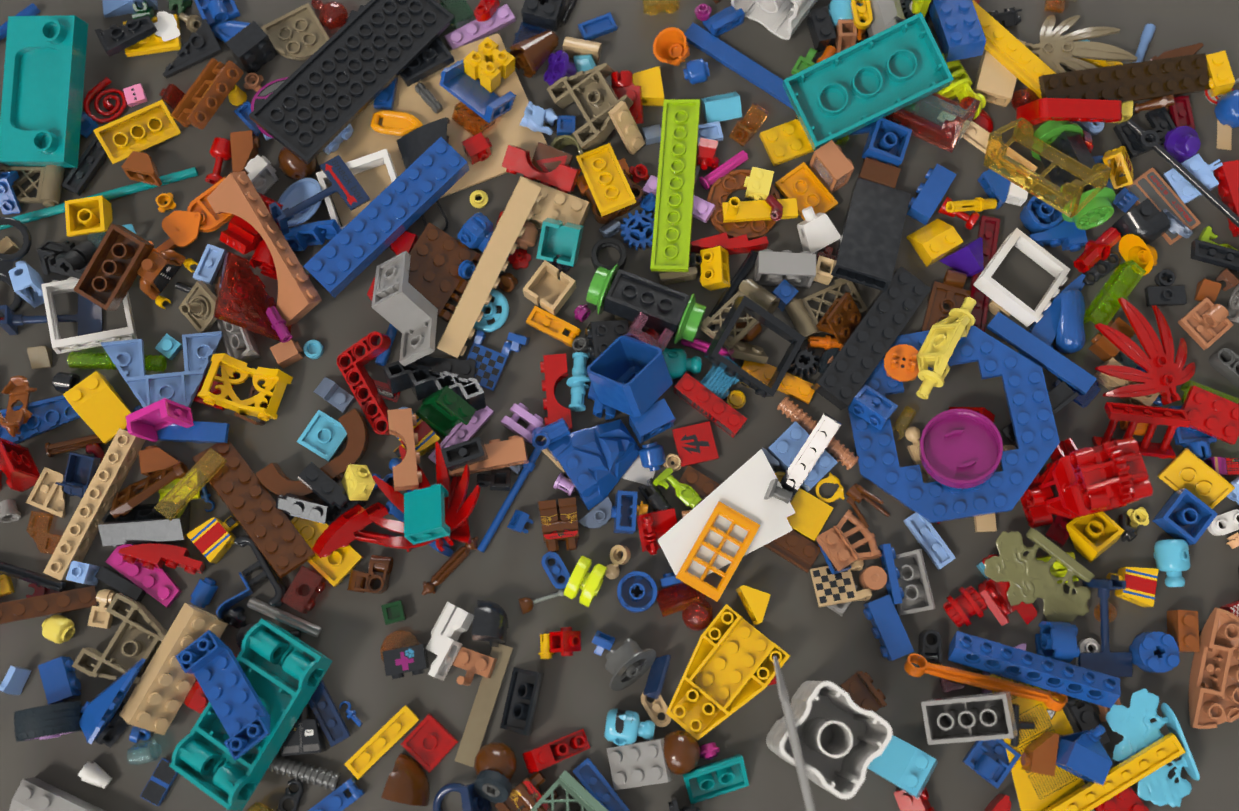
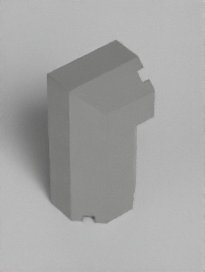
[858,0,906,37]

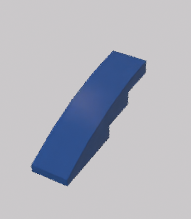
[284,219,342,251]
[157,421,230,444]

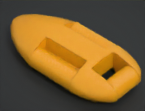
[371,110,423,136]

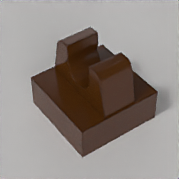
[1214,268,1239,291]

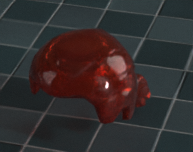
[311,0,348,30]
[682,591,713,631]

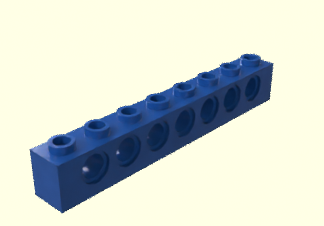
[948,631,1121,708]

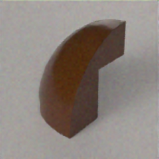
[381,753,430,806]

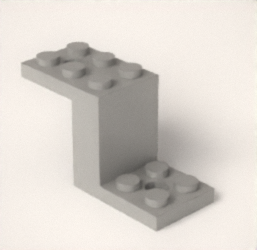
[372,251,438,366]

